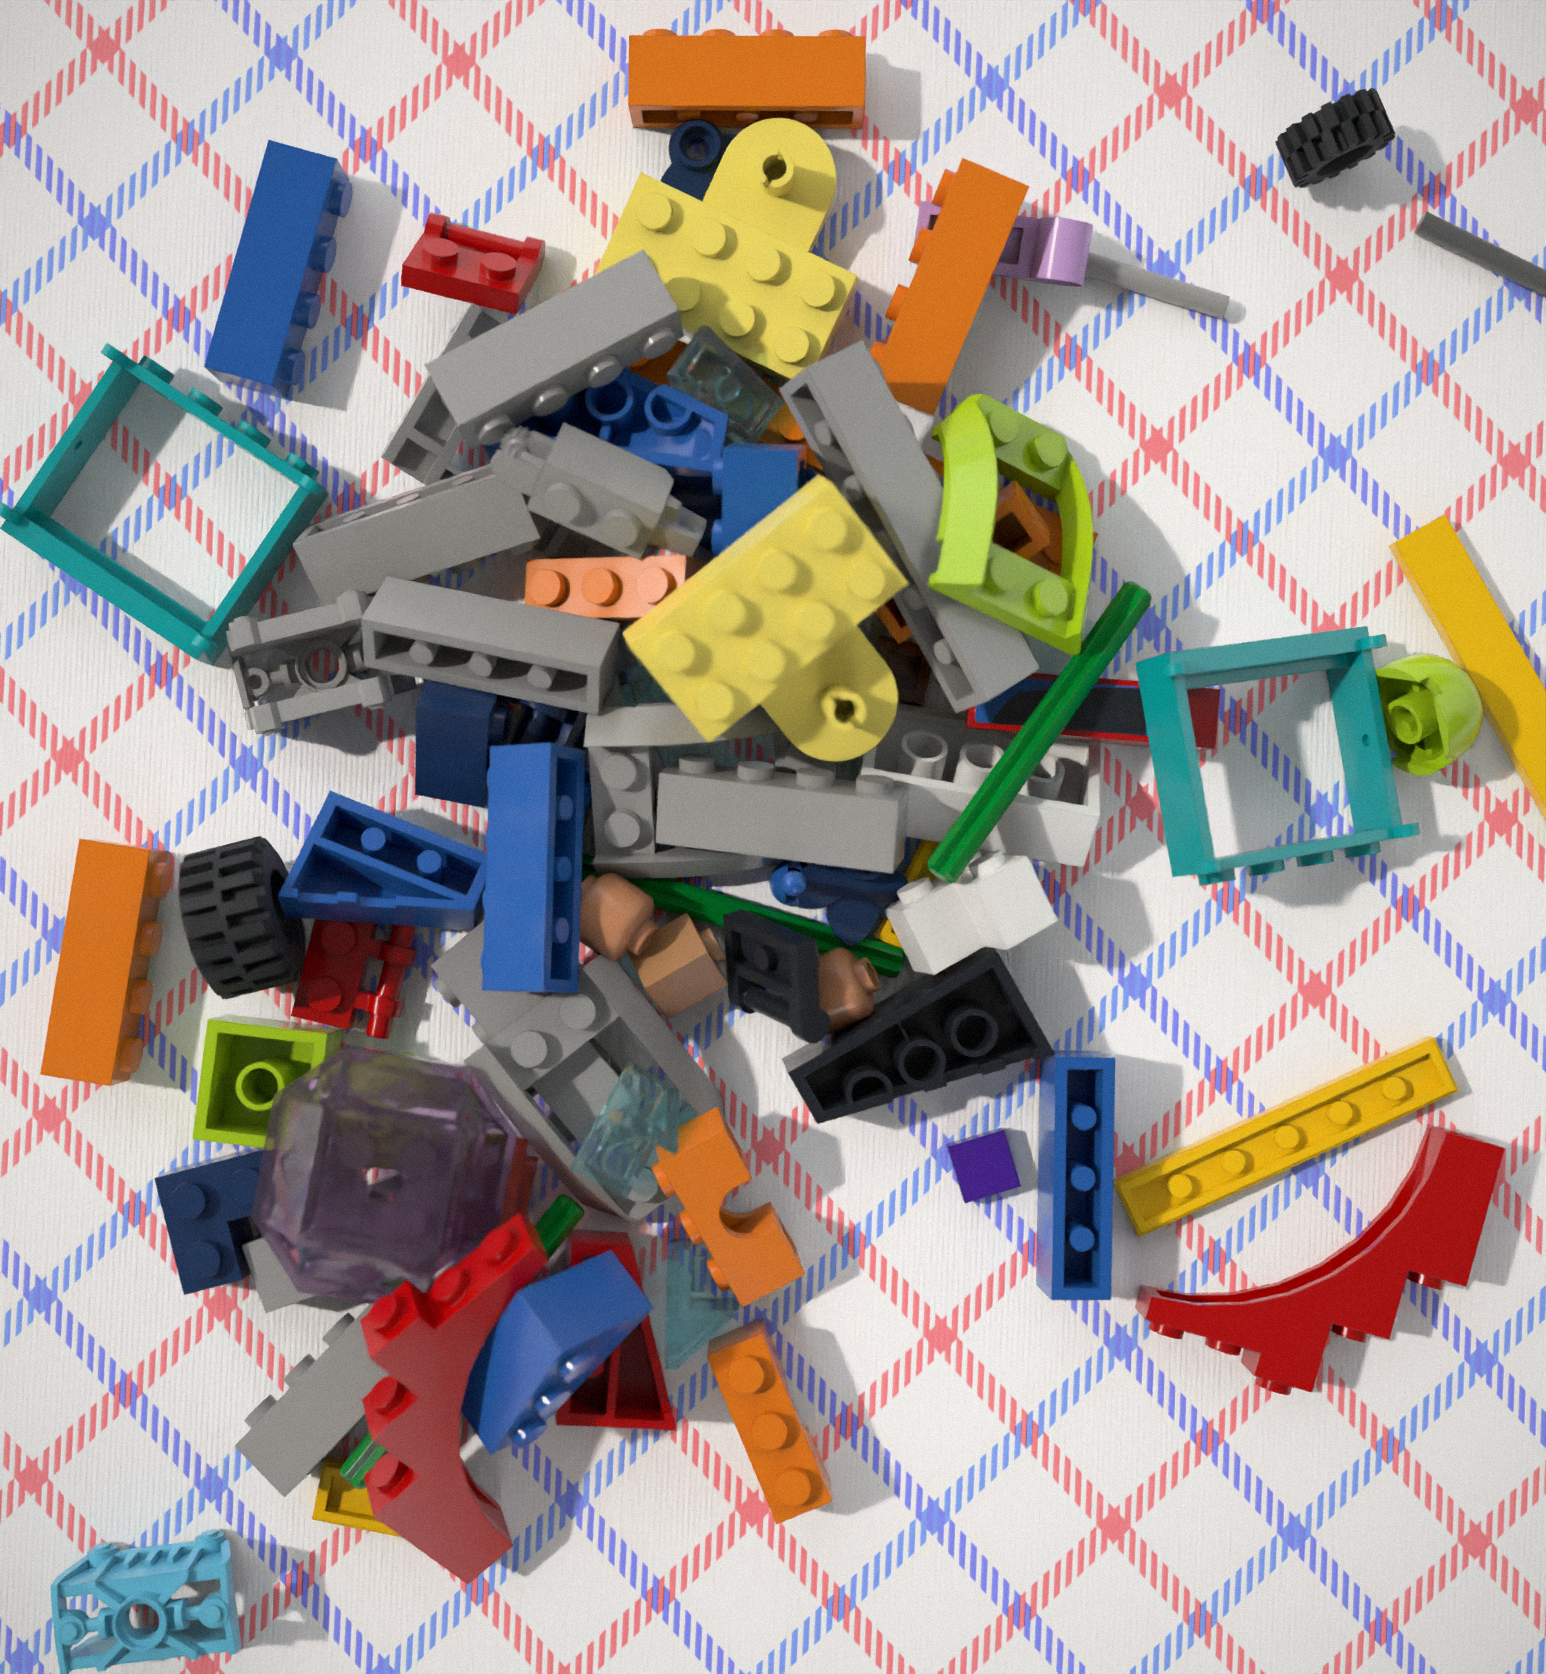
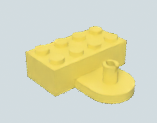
[594,118,858,384]
[623,475,908,761]

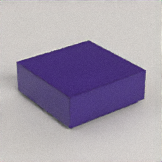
[946,1127,1021,1203]

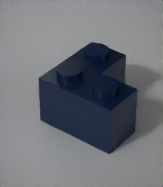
[415,680,519,808]
[154,1147,303,1295]

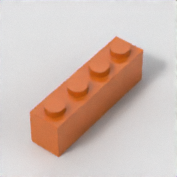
[628,29,866,129]
[870,158,1029,417]
[40,839,172,1086]

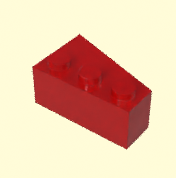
[554,1229,677,1431]

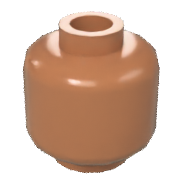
[580,872,658,961]
[818,947,881,1035]

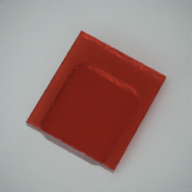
[498,1137,540,1227]

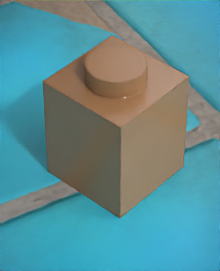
[628,913,729,1020]

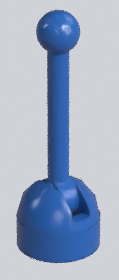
[770,860,807,906]

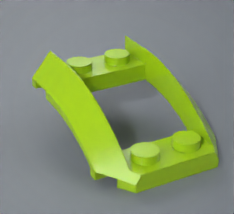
[927,393,1093,656]

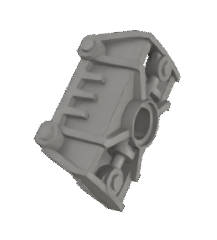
[226,589,417,737]

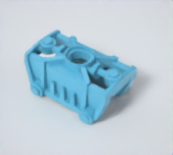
[50,1529,242,1674]

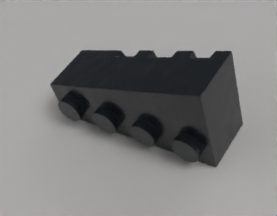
[782,947,1055,1124]

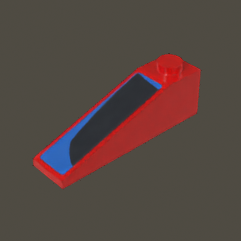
[965,673,1220,751]

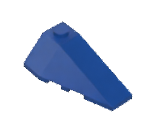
[483,366,729,477]

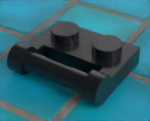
[723,909,830,1044]

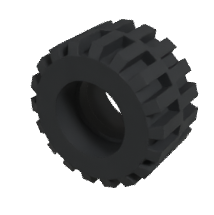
[178,836,306,999]

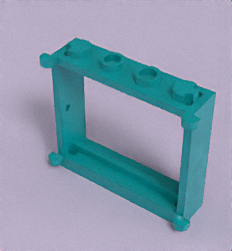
[0,343,329,666]
[1135,626,1421,886]

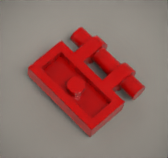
[291,919,417,1040]

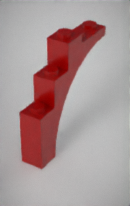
[1135,1124,1505,1395]
[360,1212,549,1585]

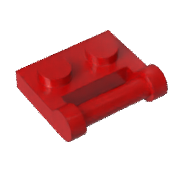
[401,212,546,315]

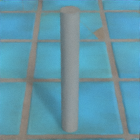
[1085,252,1230,319]

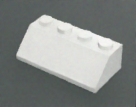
[858,703,1101,867]

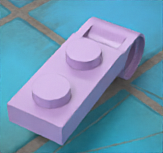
[911,201,1094,287]

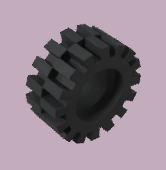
[1275,88,1396,188]

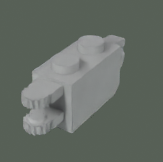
[490,423,707,560]

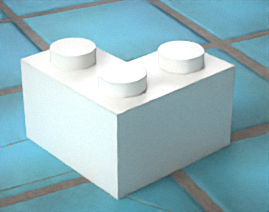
[883,850,1058,975]

